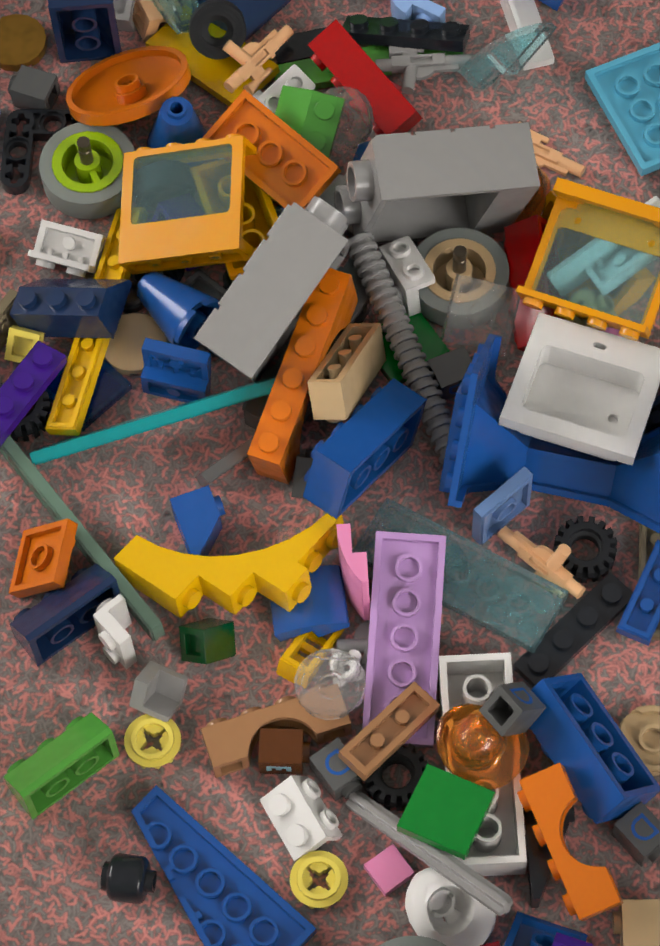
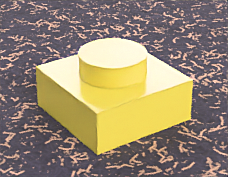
[4,325,45,363]

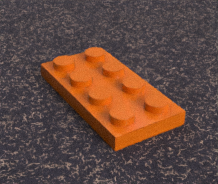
[202,89,342,209]

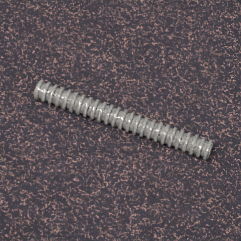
[349,232,451,469]

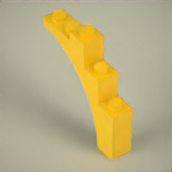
[113,513,344,619]

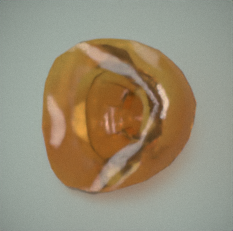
[436,703,530,789]

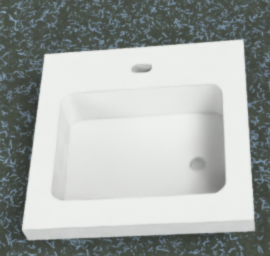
[498,312,660,466]

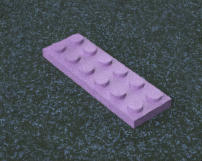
[362,531,446,748]

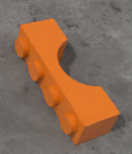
[517,762,624,921]

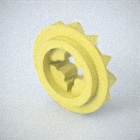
[124,714,181,770]
[290,851,348,909]

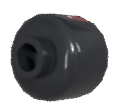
[101,853,157,904]

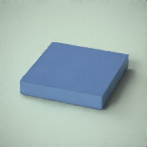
[471,466,533,545]

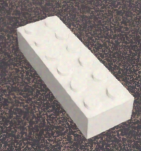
[438,652,527,876]

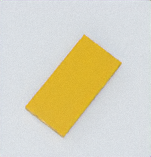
[145,4,280,106]

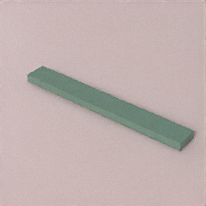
[0,436,165,641]

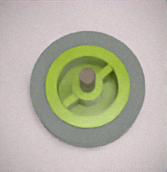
[39,122,138,219]

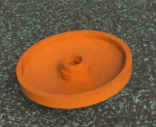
[66,46,191,126]

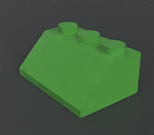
[275,85,345,159]
[3,712,120,819]

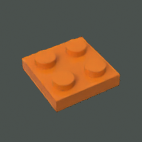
[9,518,78,598]

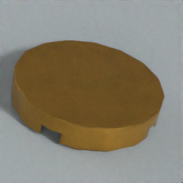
[0,14,48,72]

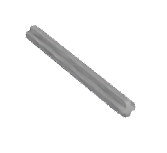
[346,791,513,916]

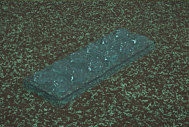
[352,498,568,653]

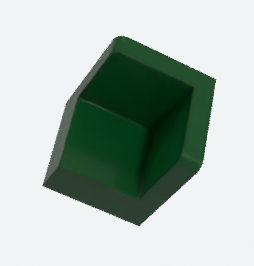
[179,618,236,665]

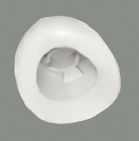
[405,867,497,946]

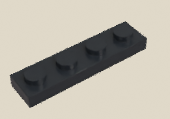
[343,14,470,53]
[513,572,633,687]

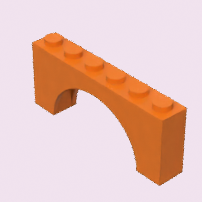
[247,268,358,485]

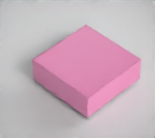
[364,844,415,897]

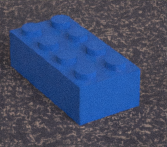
[303,378,427,519]
[529,673,660,824]

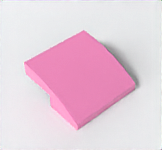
[336,523,370,620]

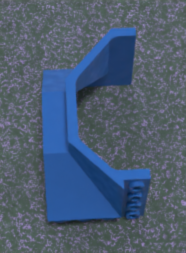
[439,334,660,533]

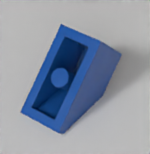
[170,485,226,556]

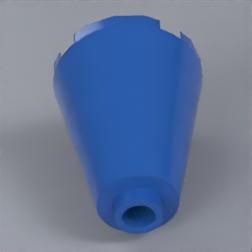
[147,97,207,168]
[137,272,220,349]

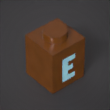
[258,728,311,775]

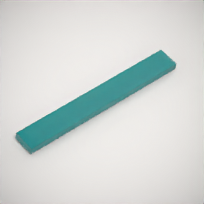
[29,376,276,465]

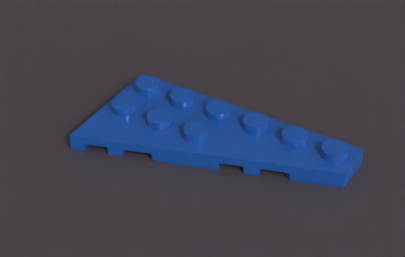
[131,785,317,946]

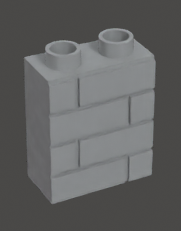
[334,122,540,244]
[194,196,349,382]

